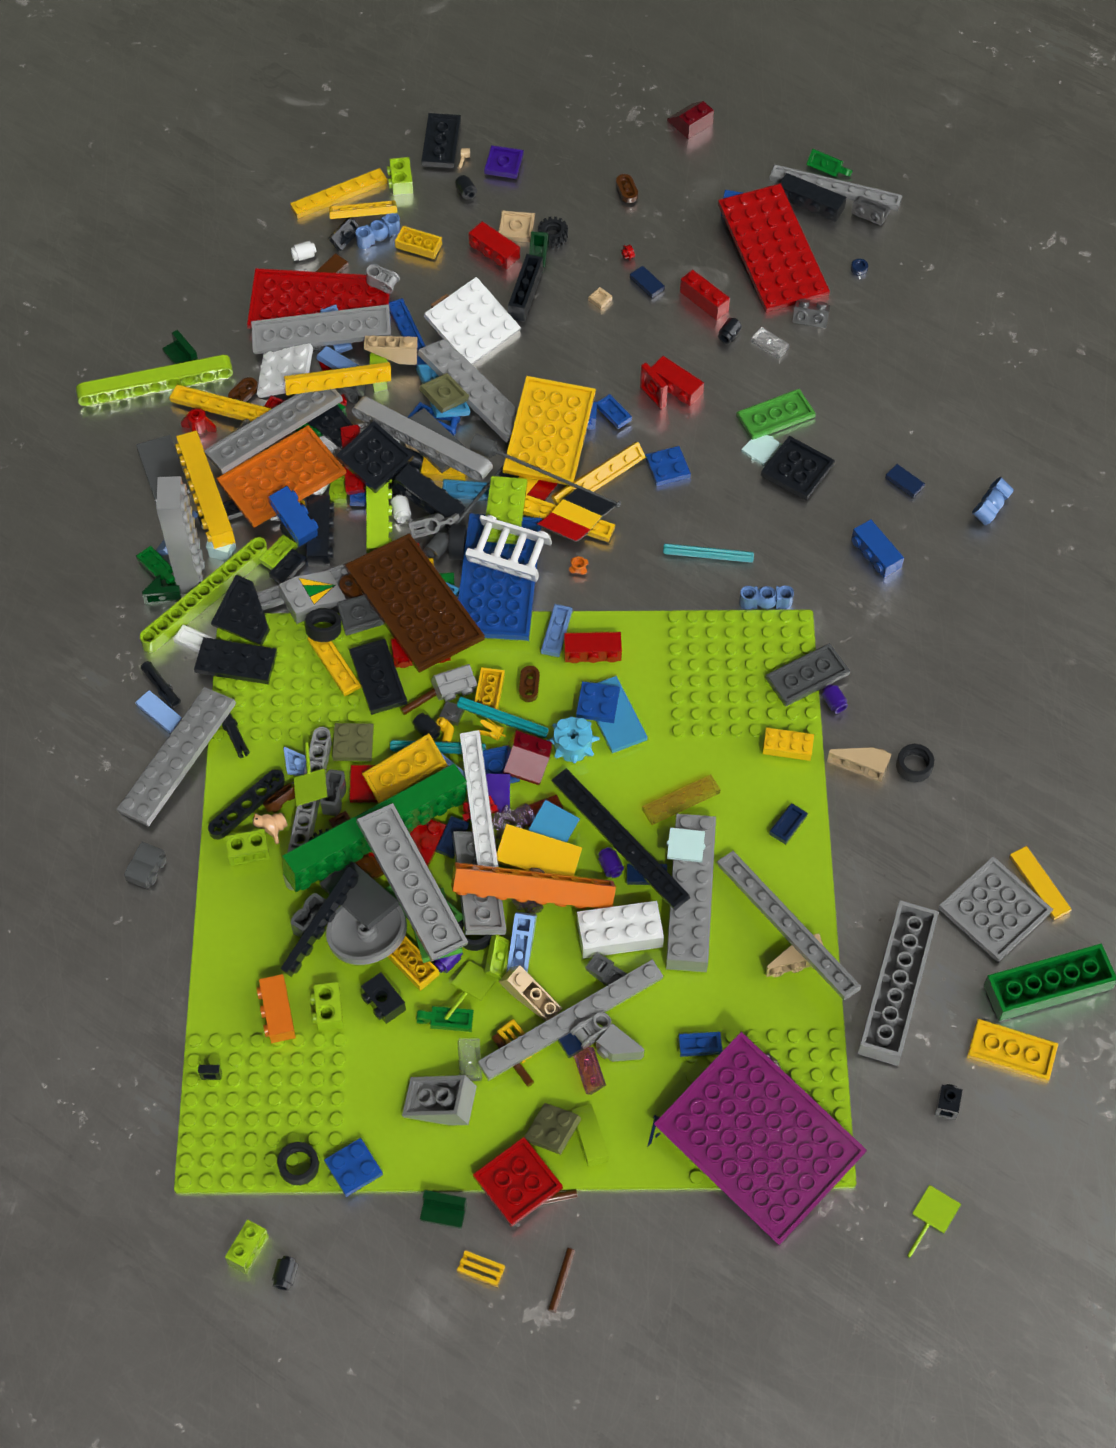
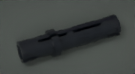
[141,661,181,708]
[222,713,250,758]

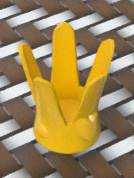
[479,718,506,741]

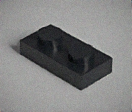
[328,217,360,251]
[269,548,307,584]

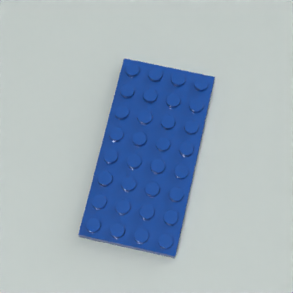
[458,513,542,641]

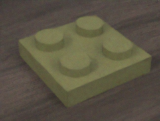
[419,373,469,413]
[333,723,374,761]
[525,1103,581,1155]

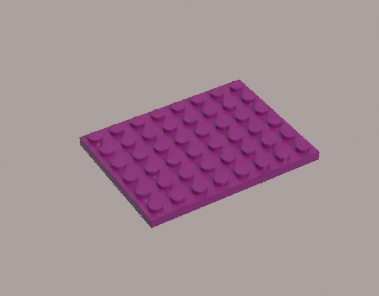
[654,1032,867,1245]

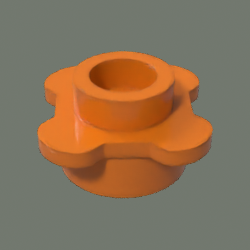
[569,556,588,575]

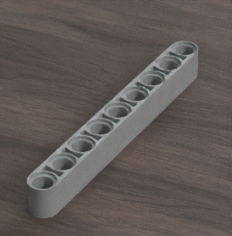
[351,396,493,481]
[283,727,332,890]

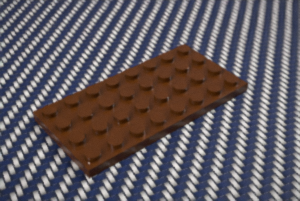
[345,533,485,673]

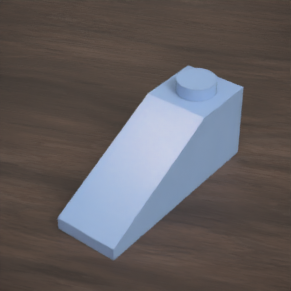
[506,912,537,973]

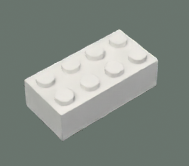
[577,901,664,958]

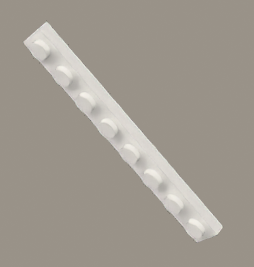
[460,730,499,867]

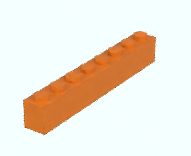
[451,862,616,909]

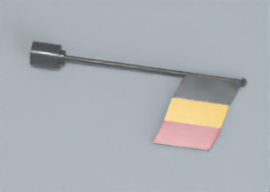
[470,433,621,542]
[424,464,558,561]

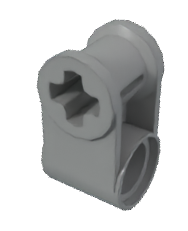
[366,264,400,294]
[570,1012,611,1049]

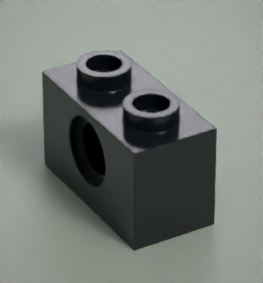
[361,972,406,1024]

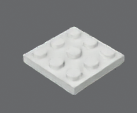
[257,343,313,398]

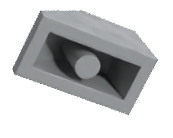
[596,1024,644,1062]

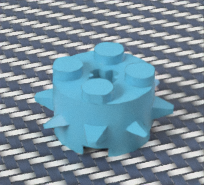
[547,716,600,764]

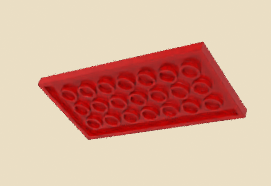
[718,183,830,313]
[247,268,390,329]

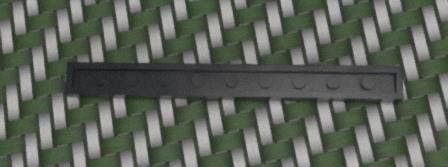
[551,768,690,911]

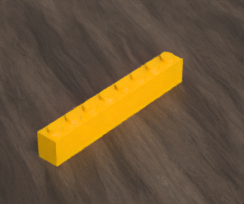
[175,430,236,549]

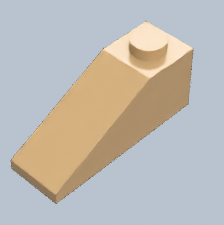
[827,747,892,782]

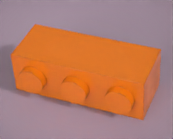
[256,974,296,1043]

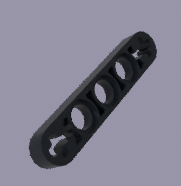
[208,770,285,840]

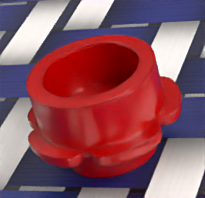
[621,244,635,261]

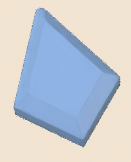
[283,747,306,776]

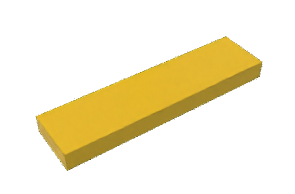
[308,637,361,697]
[1009,846,1072,920]

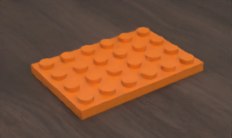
[216,425,346,528]

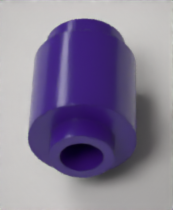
[822,685,848,714]
[598,847,624,878]
[433,953,463,973]

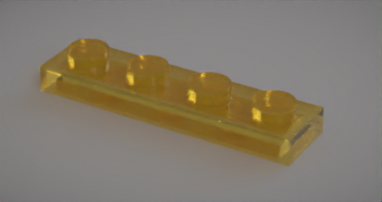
[642,775,721,825]

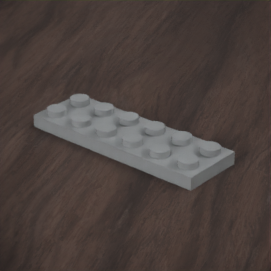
[452,831,506,935]

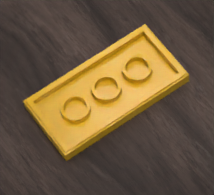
[329,200,397,219]
[362,733,448,803]
[497,824,582,876]
[967,1019,1058,1083]

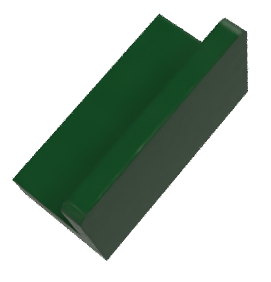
[162,330,198,364]
[420,1190,467,1229]

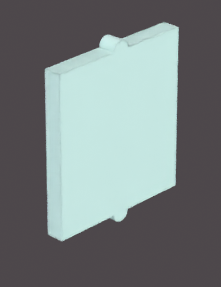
[741,435,782,466]
[667,828,706,862]

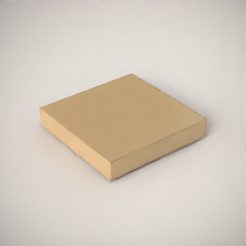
[498,210,535,243]

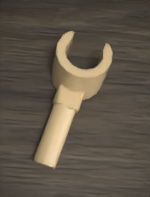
[457,148,470,170]

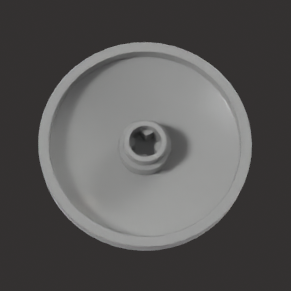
[326,905,407,965]

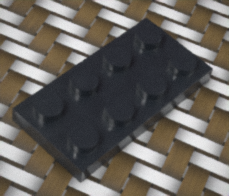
[421,113,461,168]
[194,637,278,685]
[349,639,408,715]

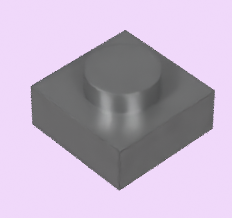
[439,701,465,726]

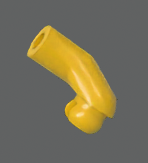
[436,717,454,742]

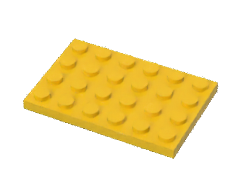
[503,376,596,485]

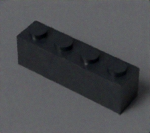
[779,173,847,222]
[508,254,543,322]
[392,464,466,529]
[306,495,335,566]

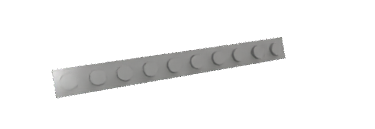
[717,851,861,1001]
[478,959,664,1081]

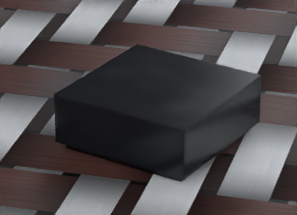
[198,1065,222,1080]

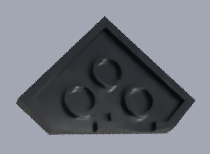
[211,575,270,646]

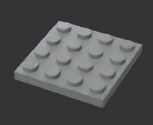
[938,856,1053,962]

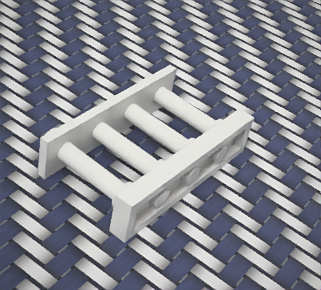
[465,515,552,582]

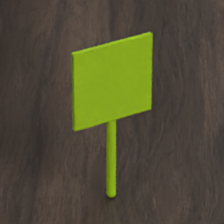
[294,742,327,806]
[444,961,497,1020]
[907,1185,961,1257]

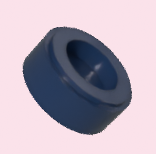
[851,259,868,276]

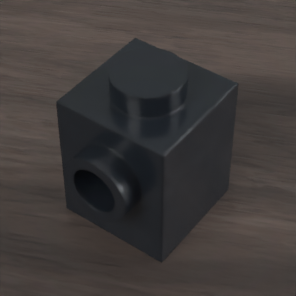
[935,1084,963,1120]

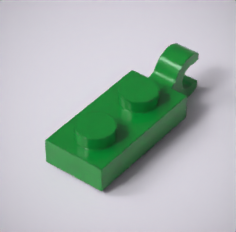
[806,149,853,177]
[136,546,176,585]
[416,1006,474,1032]

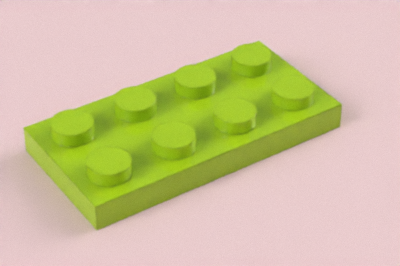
[486,476,528,544]

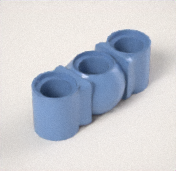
[355,213,401,249]
[972,477,1014,526]
[739,585,794,610]

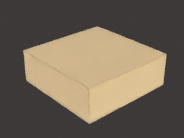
[588,287,612,309]

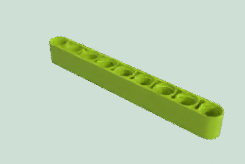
[76,355,233,406]
[140,537,268,653]

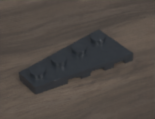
[307,405,353,449]

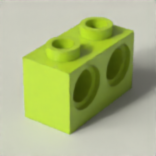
[387,157,413,195]
[225,829,270,866]
[311,982,344,1031]
[225,1219,269,1274]

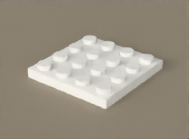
[424,277,521,365]

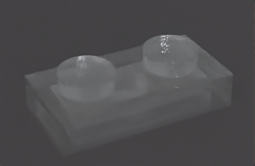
[751,327,789,359]
[458,1038,482,1081]

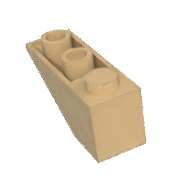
[364,335,418,365]
[765,934,823,977]
[499,965,562,1021]

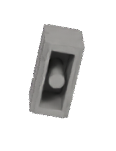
[431,664,477,701]

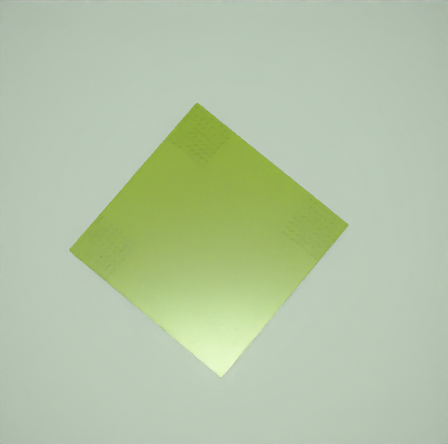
[174,610,856,1194]

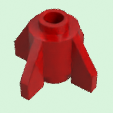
[181,408,217,434]

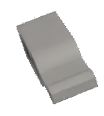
[408,513,460,539]

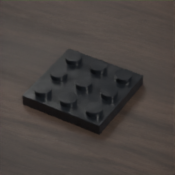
[336,421,414,493]
[761,436,835,501]

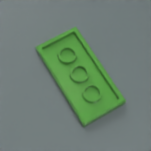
[736,389,816,440]

